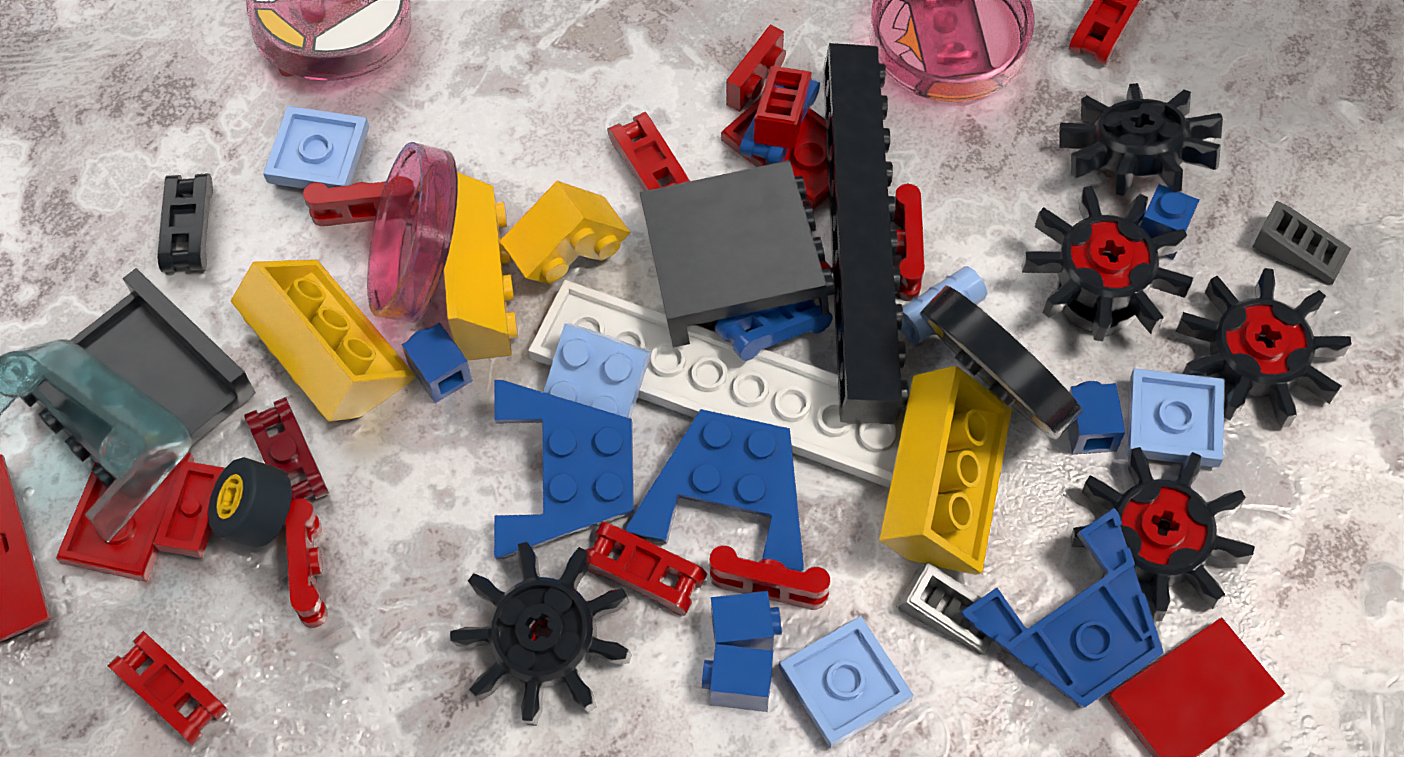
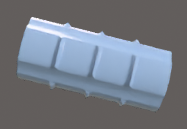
[900,266,988,344]

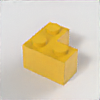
[500,181,631,285]

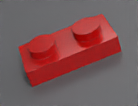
[726,24,786,112]
[153,461,224,558]

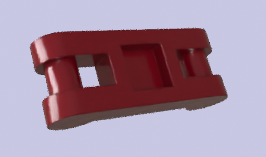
[244,397,329,501]

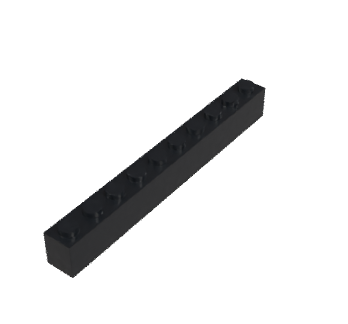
[823,43,909,424]

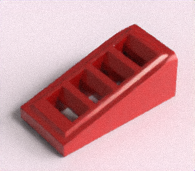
[754,66,812,149]

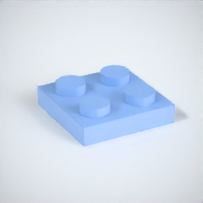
[263,106,369,189]
[543,322,652,419]
[1127,368,1224,468]
[779,616,914,749]

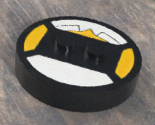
[920,285,1083,440]

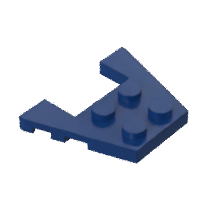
[494,380,634,559]
[626,409,804,572]
[960,508,1164,709]

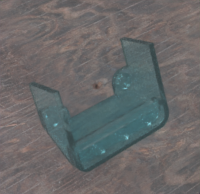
[0,339,191,542]

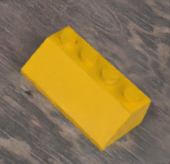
[436,167,518,361]
[230,259,416,422]
[879,366,1012,575]

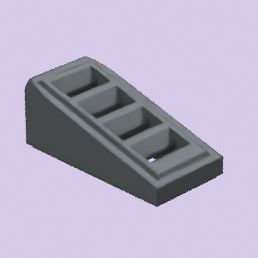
[1252,201,1351,285]
[896,563,992,655]

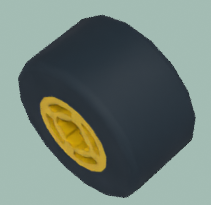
[208,457,292,548]

